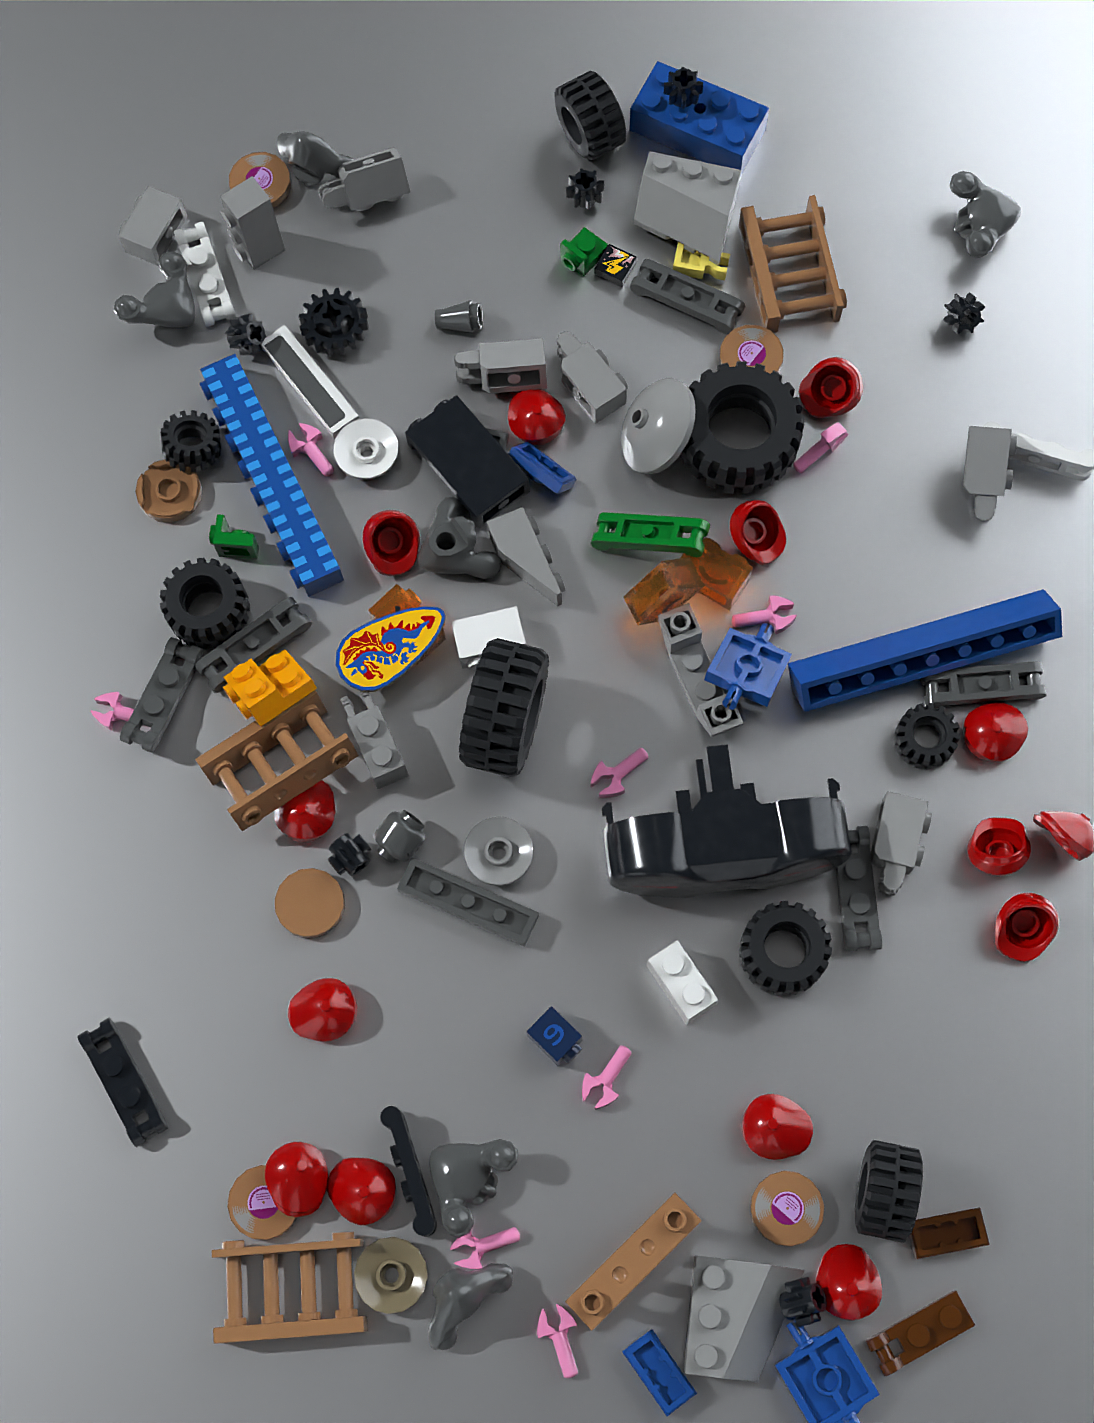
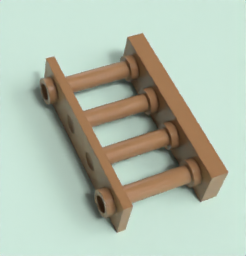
[739,195,847,333]
[195,690,359,831]
[565,1193,702,1331]
[212,1232,368,1344]

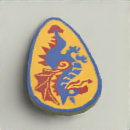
[336,607,446,692]

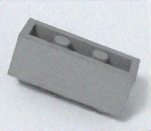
[220,176,285,269]

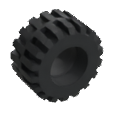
[554,71,626,161]
[159,558,250,650]
[739,901,832,996]
[855,1140,923,1243]

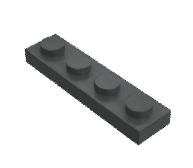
[397,858,539,947]

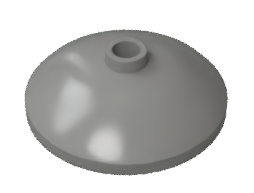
[621,378,696,475]

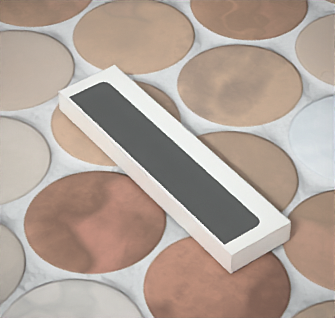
[260,325,359,438]

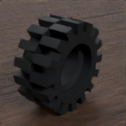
[160,410,221,472]
[894,703,961,769]

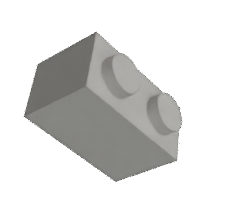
[119,186,187,266]

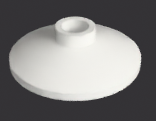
[333,418,399,480]

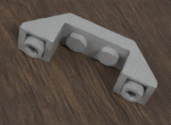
[658,603,744,737]

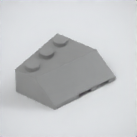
[633,151,741,266]
[683,1255,805,1382]

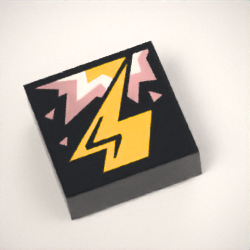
[594,244,637,287]

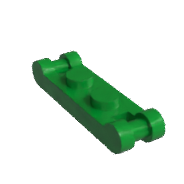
[590,512,710,557]

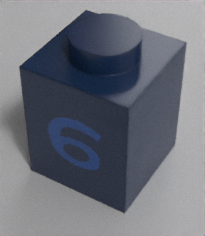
[526,1006,582,1066]

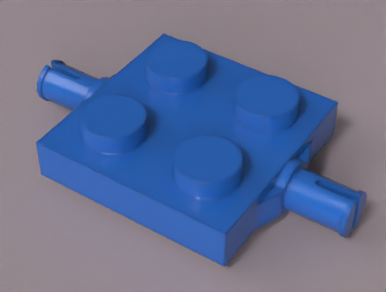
[704,623,792,710]
[774,1320,880,1423]

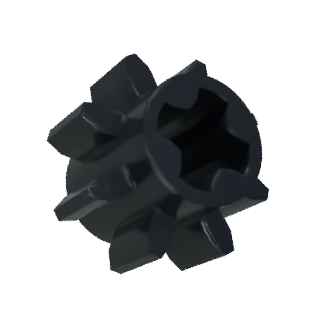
[663,67,703,109]
[566,168,604,210]
[943,292,985,334]
[225,314,266,356]
[328,833,371,876]
[779,1277,827,1327]

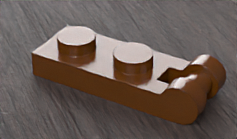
[865,1291,975,1377]

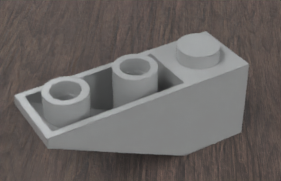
[486,507,565,606]

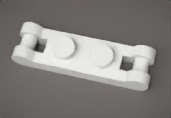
[174,222,236,327]
[983,421,1094,481]

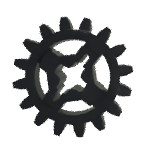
[299,288,369,356]

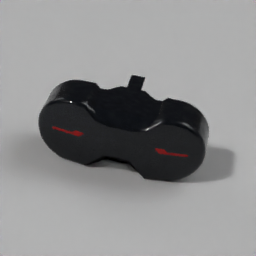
[601,744,852,898]

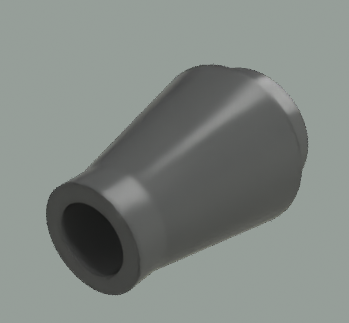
[435,300,483,333]

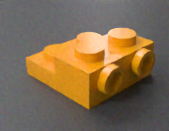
[222,649,317,727]

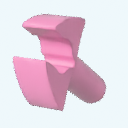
[793,422,848,473]
[288,423,335,477]
[732,596,797,634]
[91,692,134,731]
[591,748,648,798]
[582,1045,632,1110]
[450,1227,520,1269]
[537,1304,578,1379]

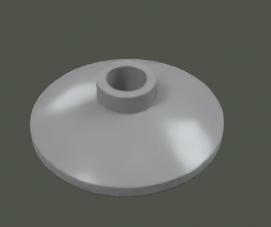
[464,817,533,886]

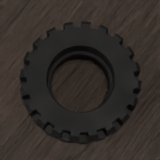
[681,361,804,494]
[459,638,549,777]

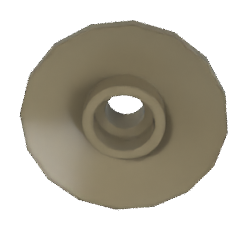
[354,1237,428,1314]

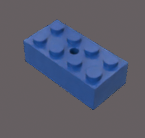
[629,61,769,177]

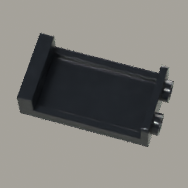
[405,395,530,529]

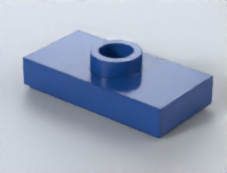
[508,442,577,494]
[622,1329,697,1416]

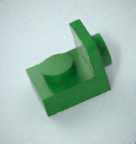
[560,227,608,276]
[209,514,259,559]

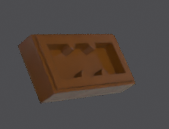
[910,1207,990,1259]

